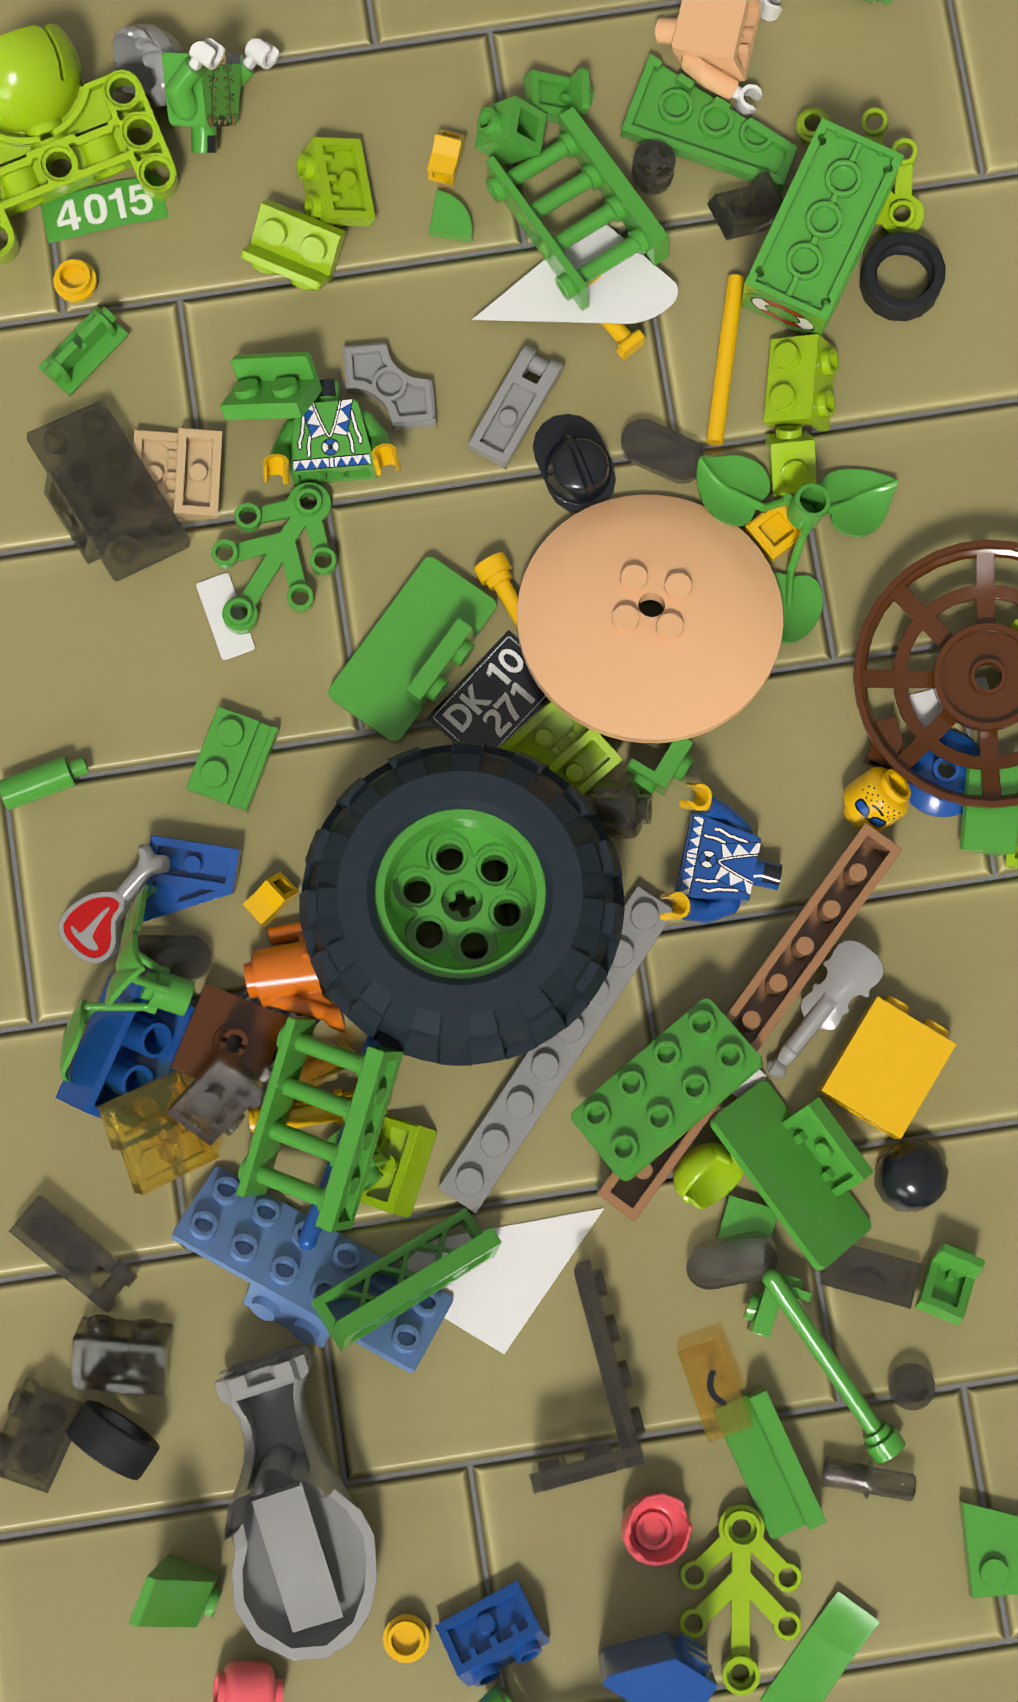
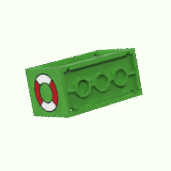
[741,118,904,336]

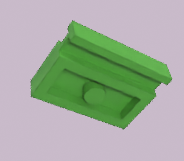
[186,706,280,813]

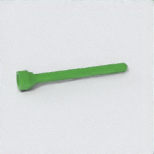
[762,1269,906,1464]

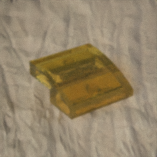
[98,1071,220,1195]

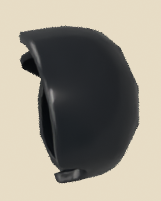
[874,1140,949,1212]

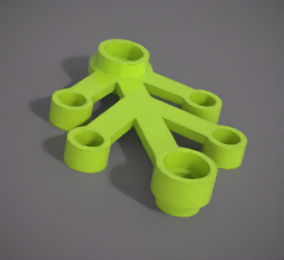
[796,107,925,235]
[679,1504,802,1696]

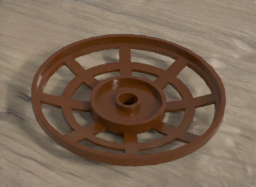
[853,540,1018,809]

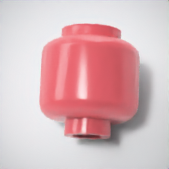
[213,1660,284,1702]

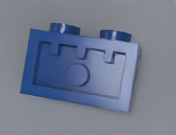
[435,1580,550,1687]

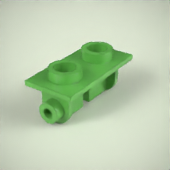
[38,306,129,396]

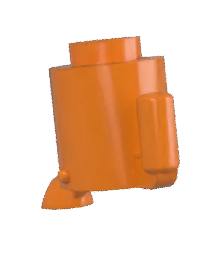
[243,922,346,1032]

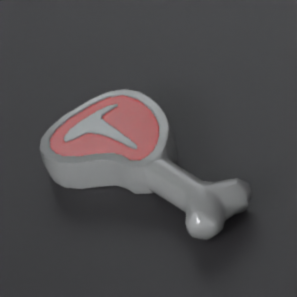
[58,844,171,964]

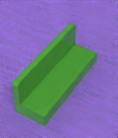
[713,1387,827,1539]

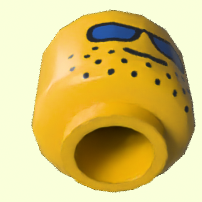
[843,766,911,832]

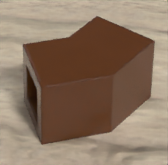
[863,716,903,769]

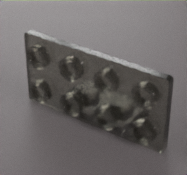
[26,401,191,581]

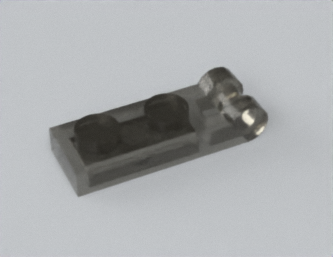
[9,1195,138,1313]

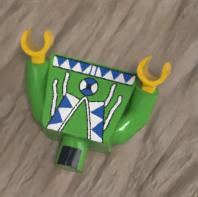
[262,379,401,486]

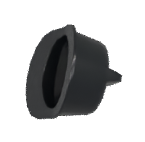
[533,414,616,513]

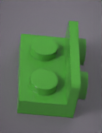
[220,351,323,420]

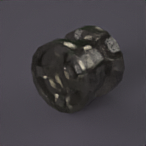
[631,140,676,195]

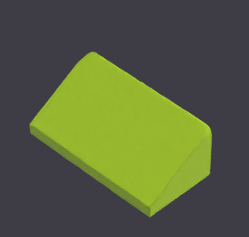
[360,1115,437,1218]

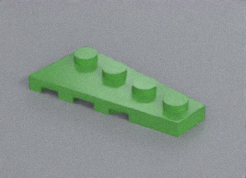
[620,53,798,192]

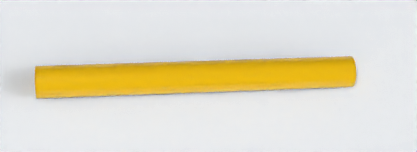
[706,274,745,446]

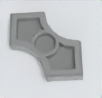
[343,343,437,431]

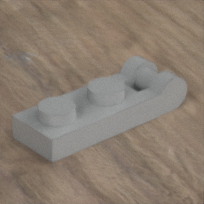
[468,345,565,470]

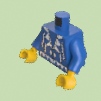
[660,783,783,924]

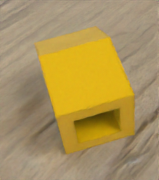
[427,129,466,186]
[243,871,300,927]

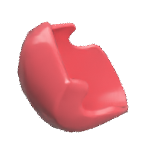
[621,1492,693,1567]

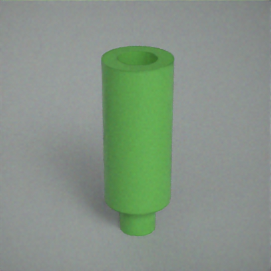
[0,755,90,811]

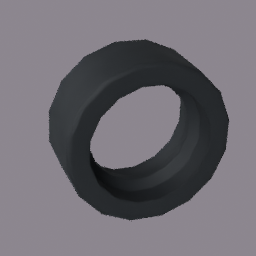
[859,232,946,322]
[66,1400,160,1480]

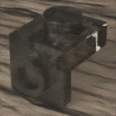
[707,171,783,241]

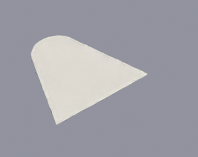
[472,225,678,324]
[406,1208,604,1354]

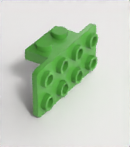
[328,557,496,743]
[571,999,763,1181]
[710,1081,874,1271]

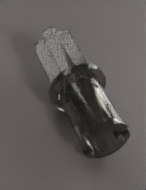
[821,1456,917,1502]

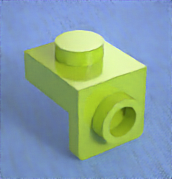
[765,425,817,496]

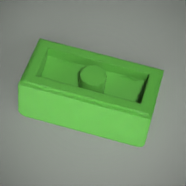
[960,766,1018,856]

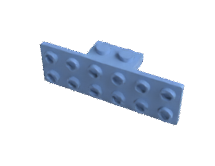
[172,1166,453,1373]

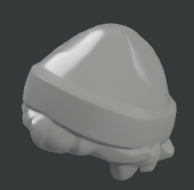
[112,23,186,107]

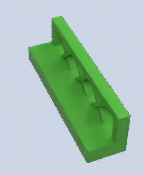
[311,1208,502,1351]

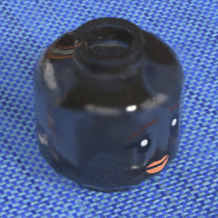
[586,781,652,839]

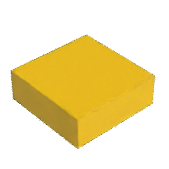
[744,506,799,563]

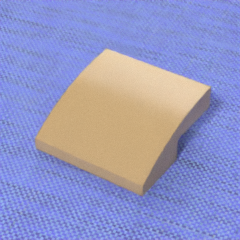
[129,428,222,521]

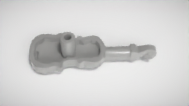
[766,940,884,1078]

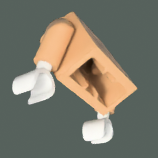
[655,0,782,117]

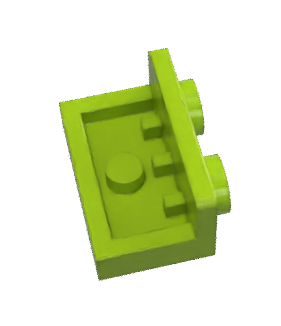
[763,334,839,432]

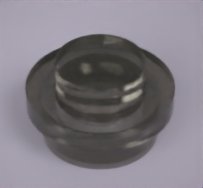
[888,1363,935,1410]

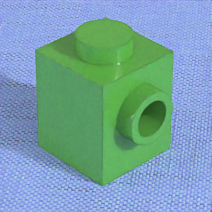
[474,96,547,166]

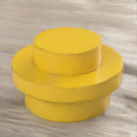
[53,259,97,303]
[383,1613,430,1663]

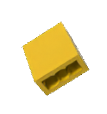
[816,995,957,1140]

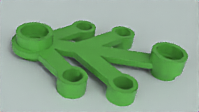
[211,482,337,635]

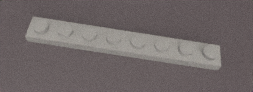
[438,886,672,1214]

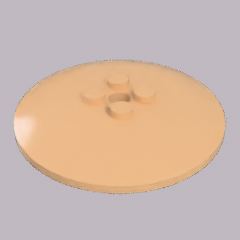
[517,495,783,743]

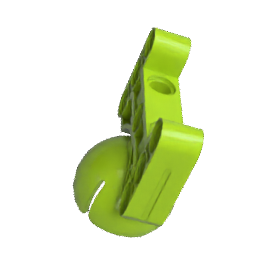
[0,24,179,264]

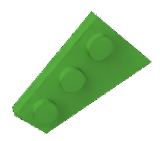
[959,1500,1018,1598]

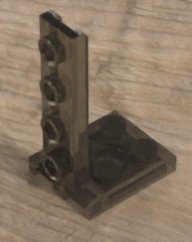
[529,1260,646,1494]

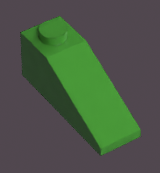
[129,1554,223,1627]

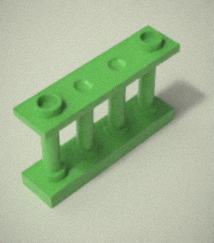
[485,107,669,311]
[236,1017,404,1232]

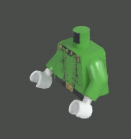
[162,38,280,153]

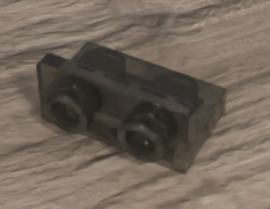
[167,1049,273,1146]
[72,1314,173,1396]
[0,1378,84,1494]

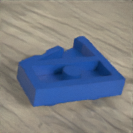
[143,835,242,922]

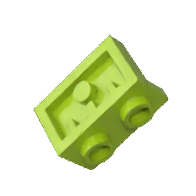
[296,137,376,227]
[240,199,346,291]

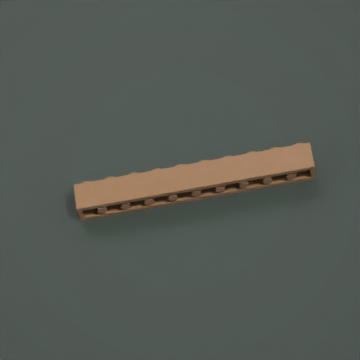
[596,823,903,1222]

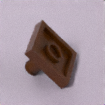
[170,983,288,1102]

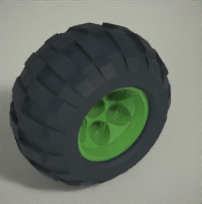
[299,741,625,1066]

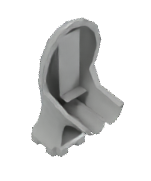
[215,1343,378,1660]

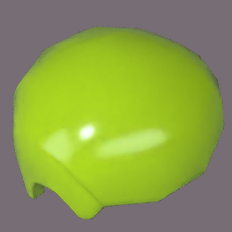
[673,1142,744,1210]

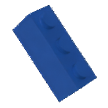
[55,972,194,1138]
[598,1631,718,1702]

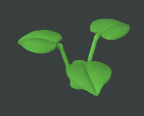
[696,455,898,644]
[60,883,195,1083]

